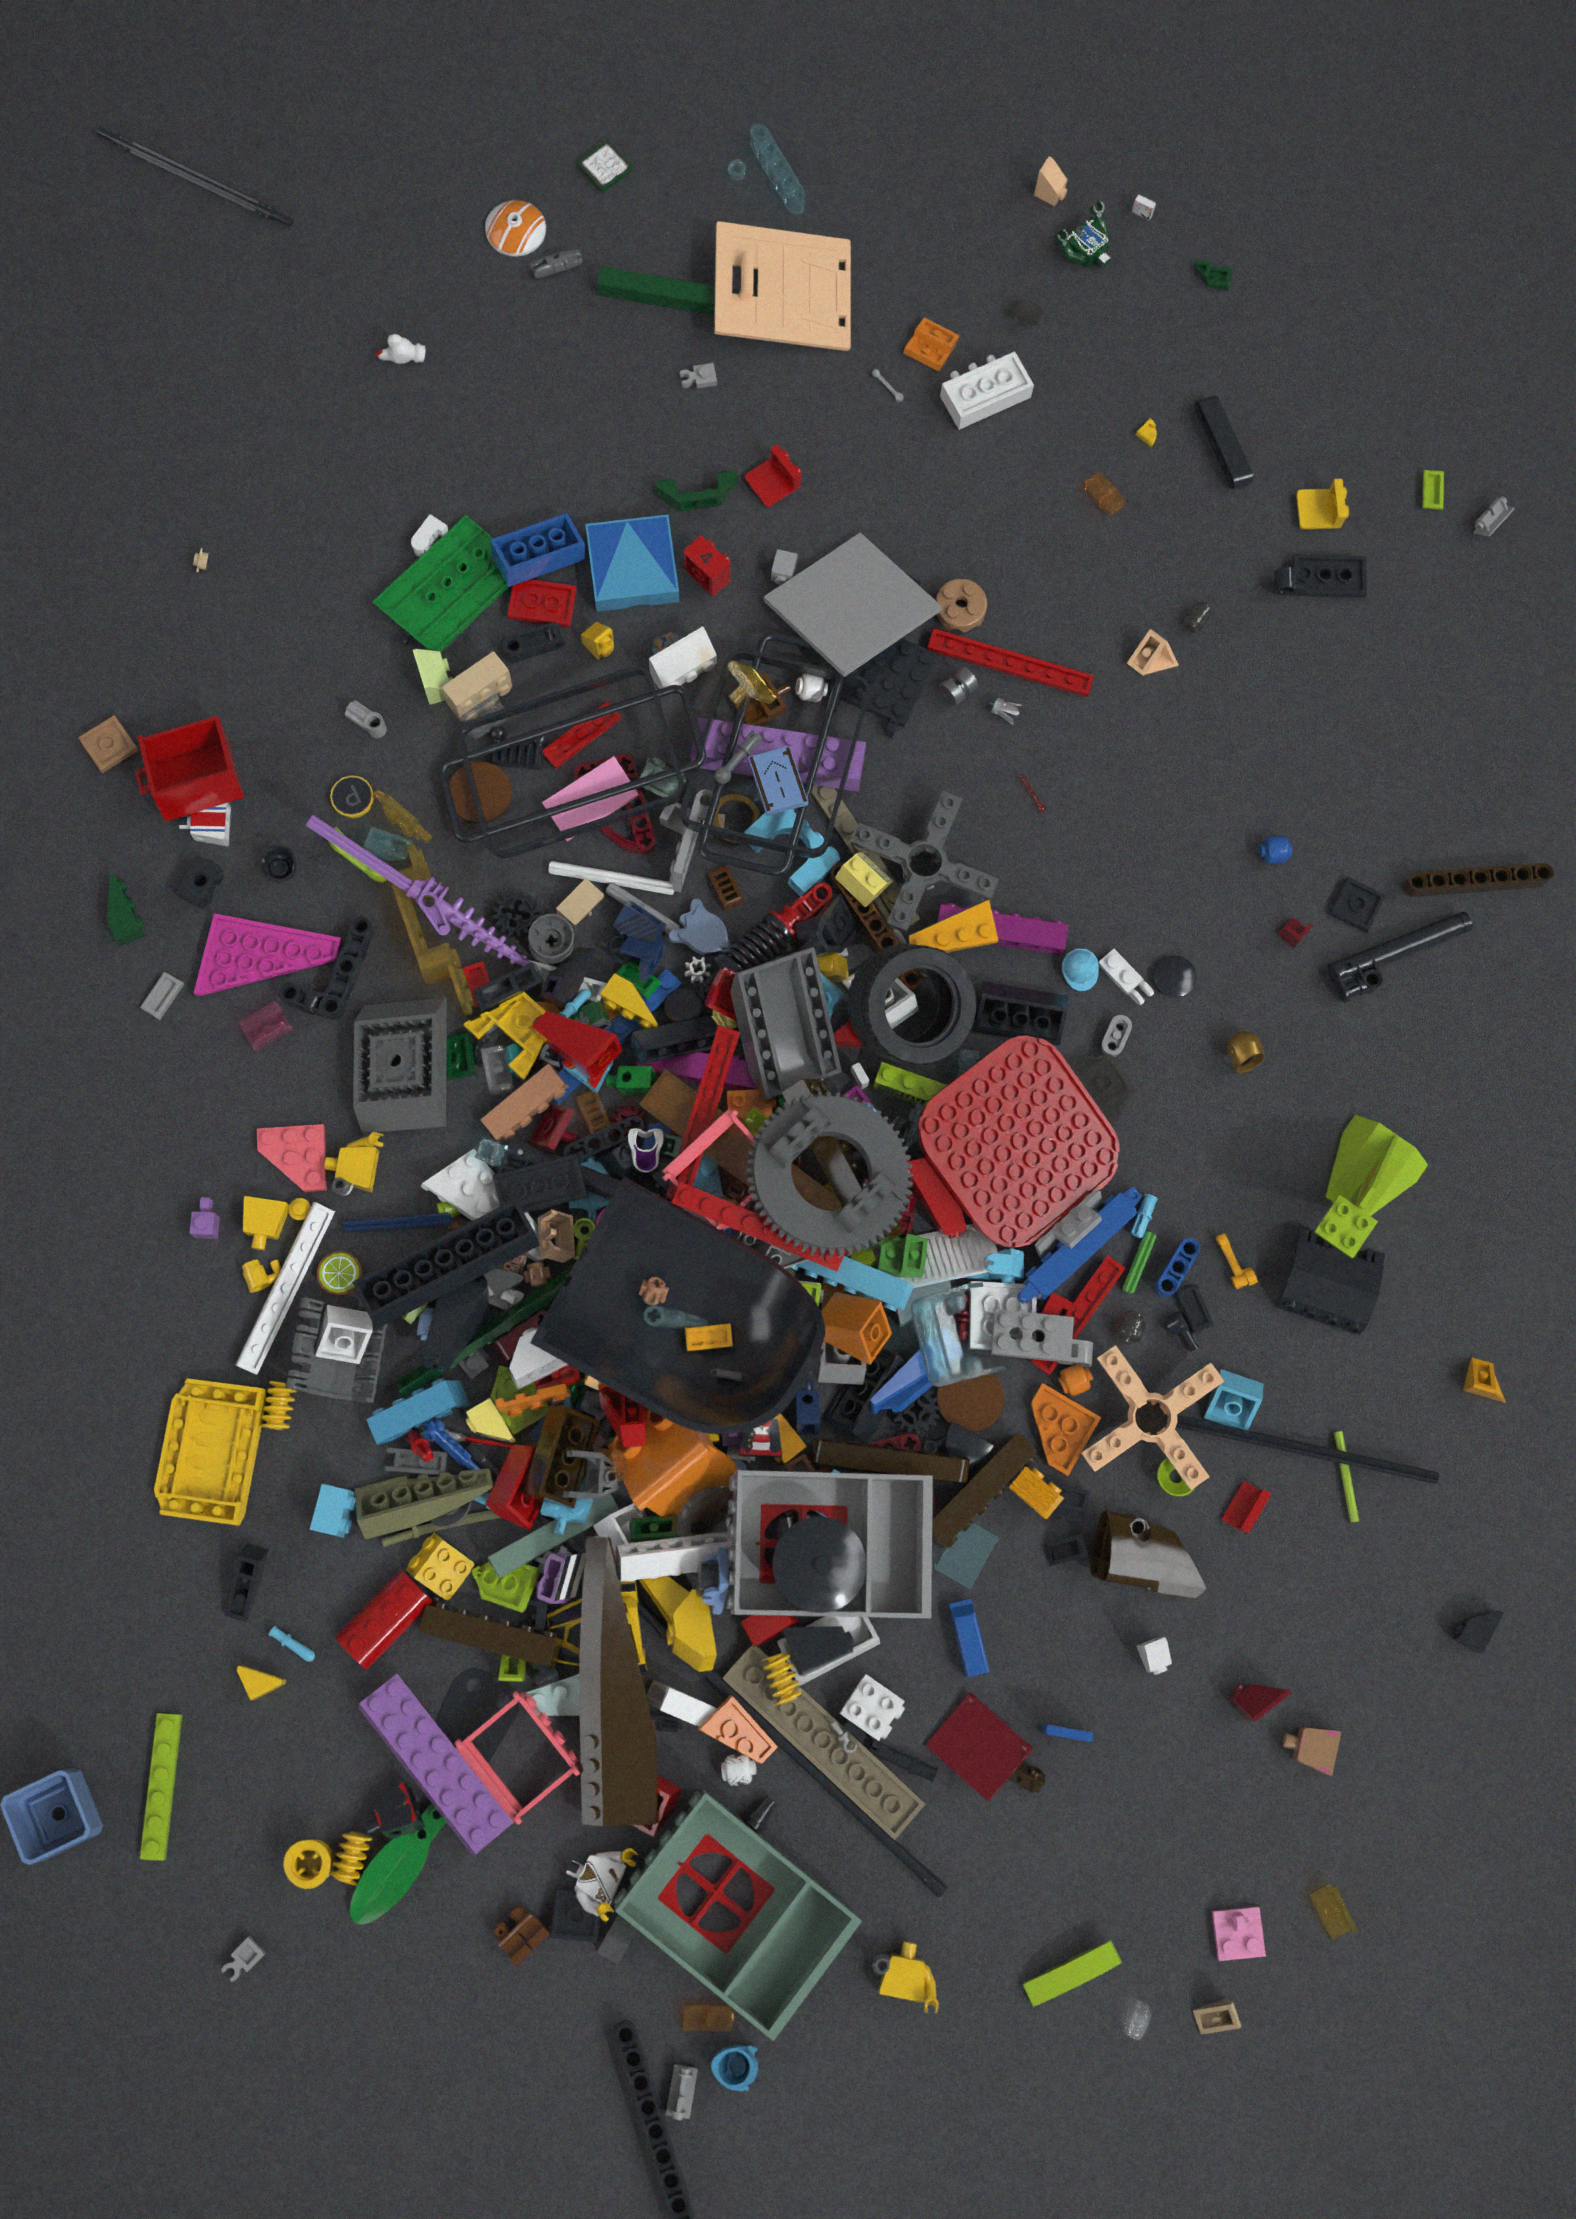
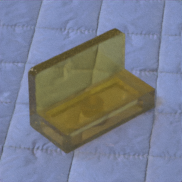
[1309,1884,1358,1940]

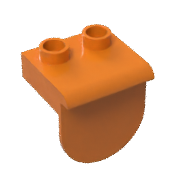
[607,1409,738,1521]

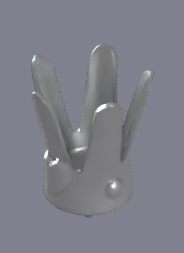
[989,697,1022,725]

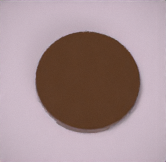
[449,762,512,824]
[936,1364,1004,1432]

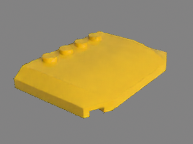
[154,1378,266,1526]

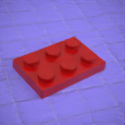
[507,579,577,628]

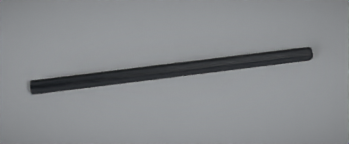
[1176,1415,1439,1484]

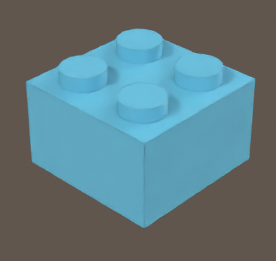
[310,1484,356,1538]

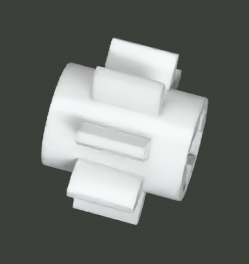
[685,957,711,984]

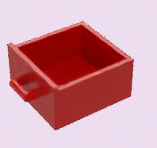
[135,715,244,822]

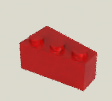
[598,1384,647,1448]

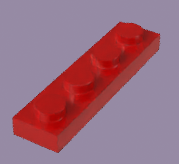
[542,701,621,770]

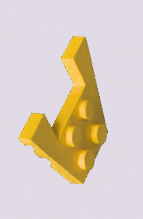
[463,992,546,1080]

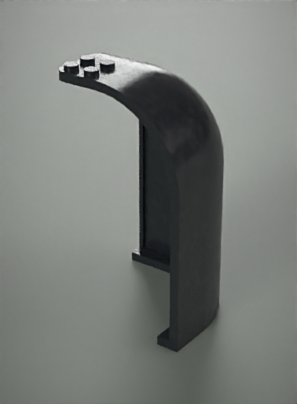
[530,1177,825,1434]

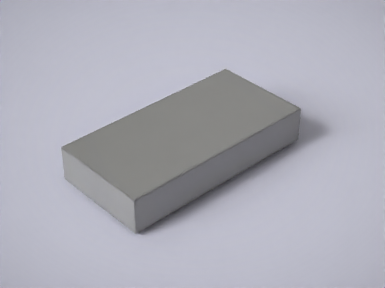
[140,972,184,1020]

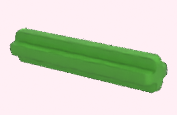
[1122,1231,1156,1294]

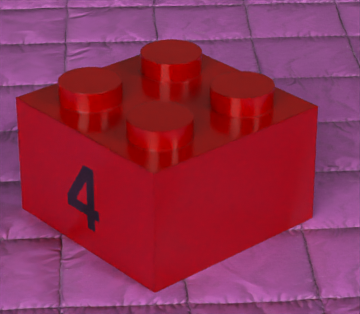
[683,535,730,597]

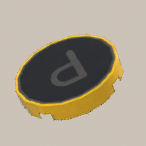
[330,776,374,818]

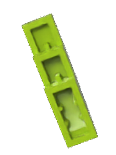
[1023,1940,1122,2007]

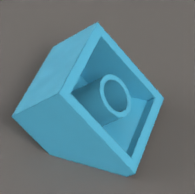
[1204,1369,1264,1430]

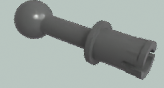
[714,730,762,784]

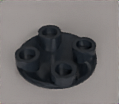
[1154,956,1197,997]

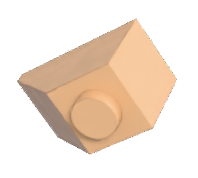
[1034,156,1068,206]

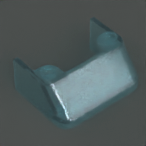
[911,1283,1005,1387]

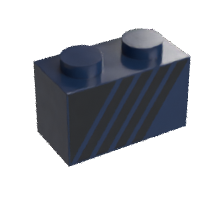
[613,901,667,944]

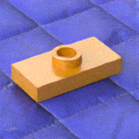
[685,1324,733,1351]

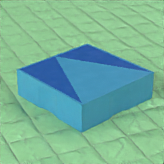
[585,515,679,612]

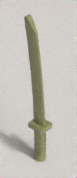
[381,1510,501,1547]

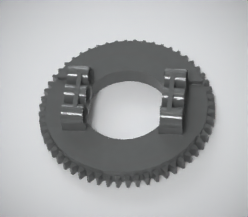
[746,1092,913,1257]

